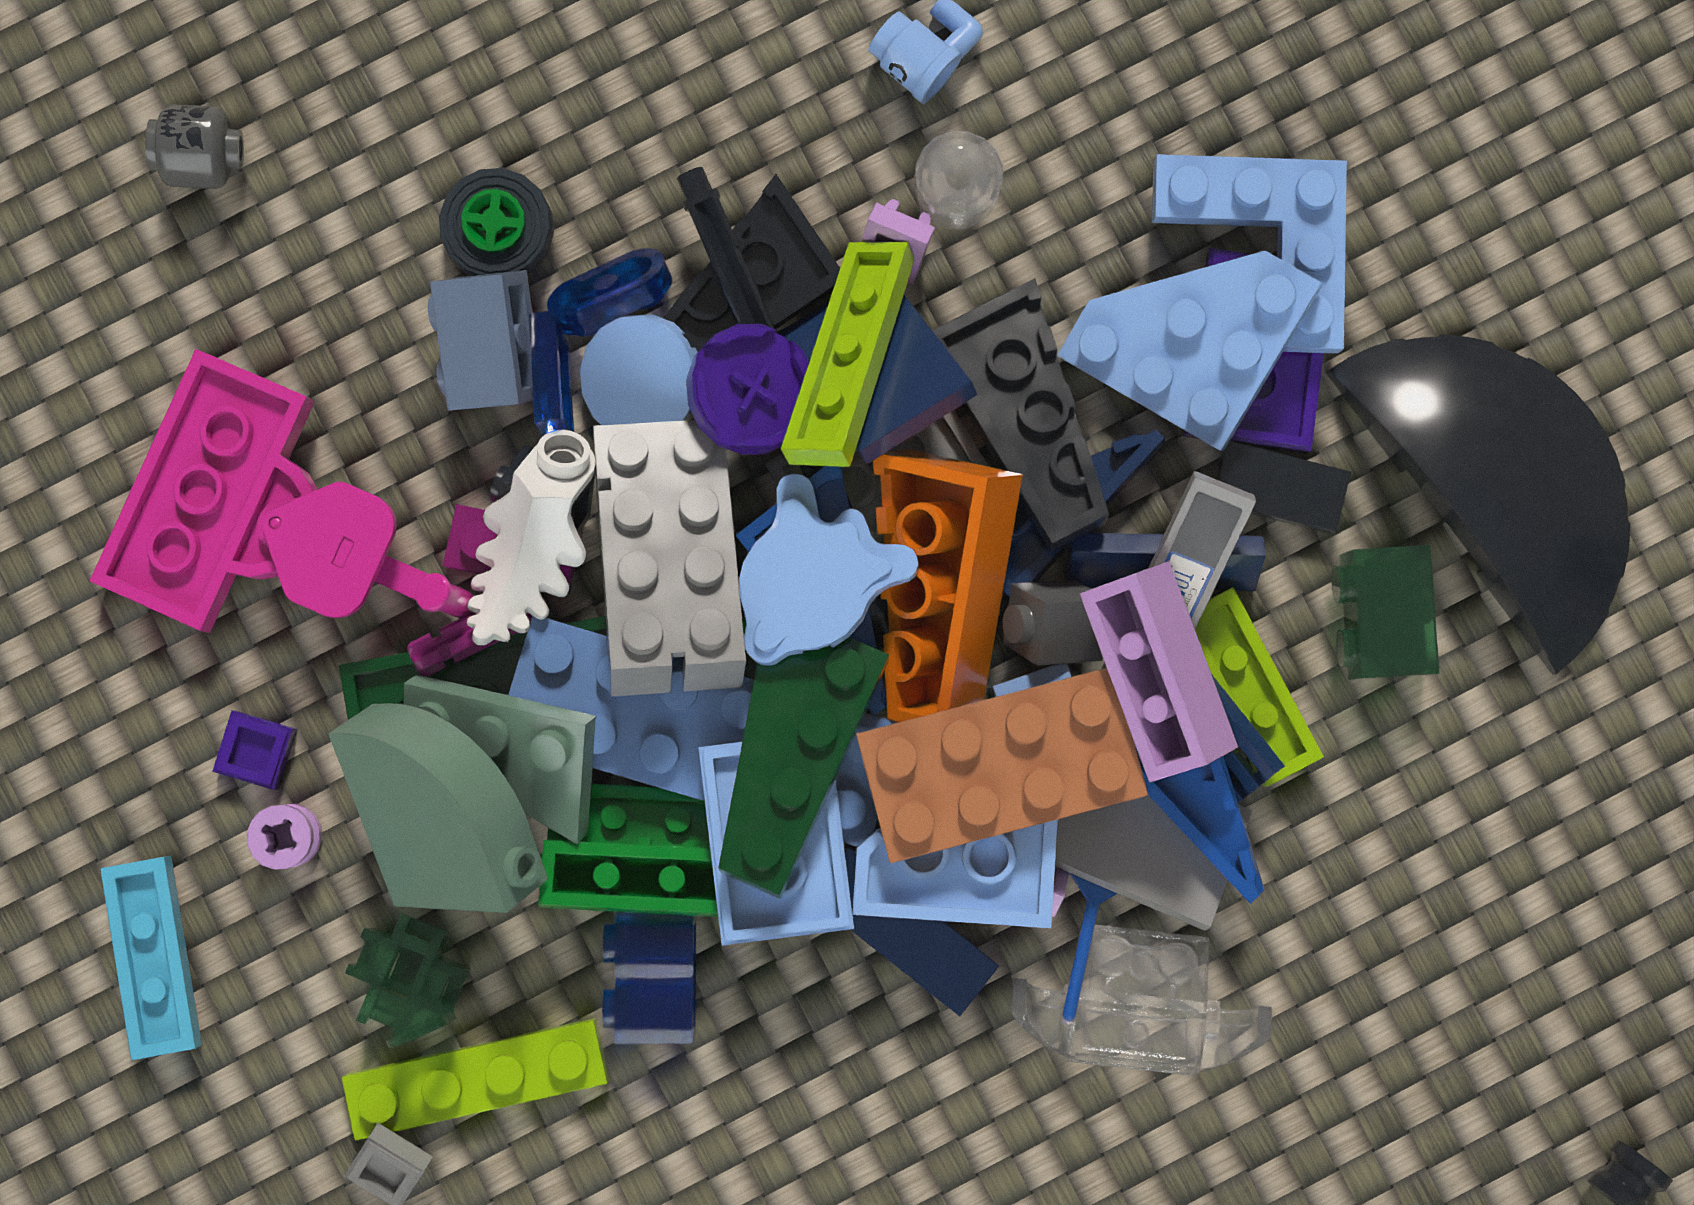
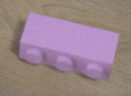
[1080,561,1238,782]

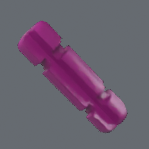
[407,612,532,677]

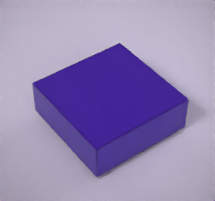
[212,710,297,790]

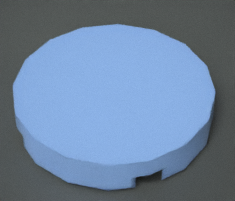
[580,314,697,425]

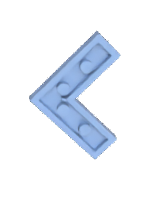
[1152,154,1347,353]

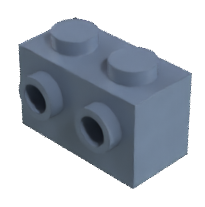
[428,270,538,411]

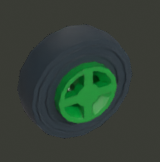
[439,168,554,276]

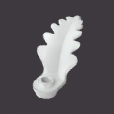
[467,430,596,645]

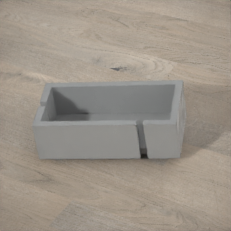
[593,420,746,697]

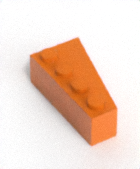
[873,449,1023,722]

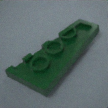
[718,637,889,899]

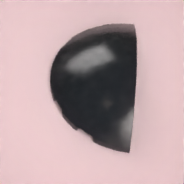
[1325,334,1631,675]

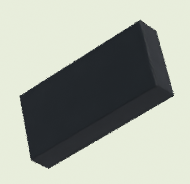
[1216,441,1351,535]

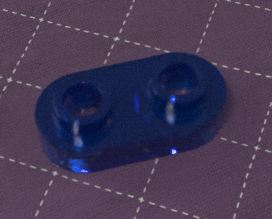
[547,248,673,337]

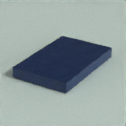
[777,295,978,464]

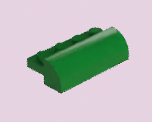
[538,784,718,917]

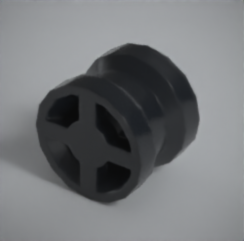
[1587,1140,1673,1205]

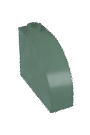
[328,703,548,913]

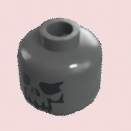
[145,104,244,189]

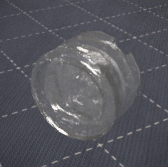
[914,131,1003,229]

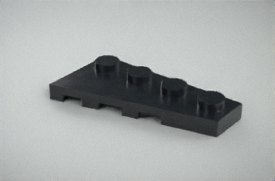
[932,278,1109,552]

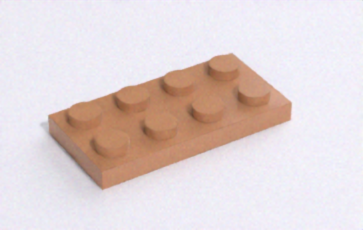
[856,668,1148,863]

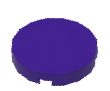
[686,324,809,455]

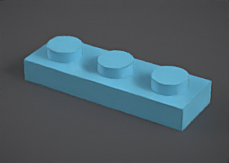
[100,856,202,1060]

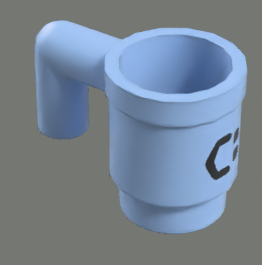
[868,0,983,104]

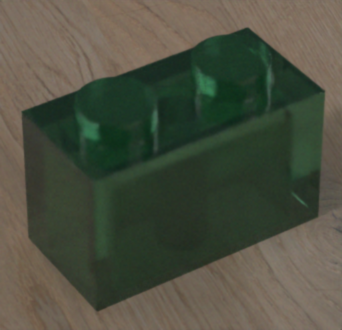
[1331,545,1440,680]

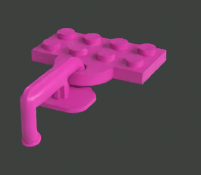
[89,349,474,633]

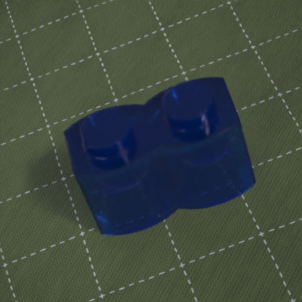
[602,912,697,1044]

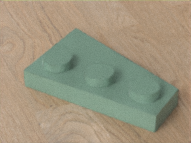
[404,674,596,844]

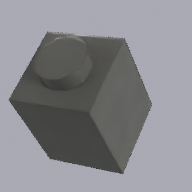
[1003,580,1103,665]

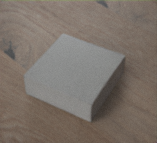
[344,1123,433,1205]

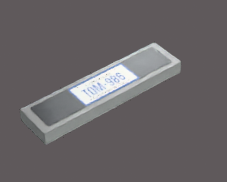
[1101,471,1256,669]

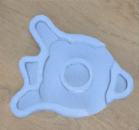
[739,474,919,666]

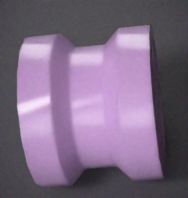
[247,804,322,870]

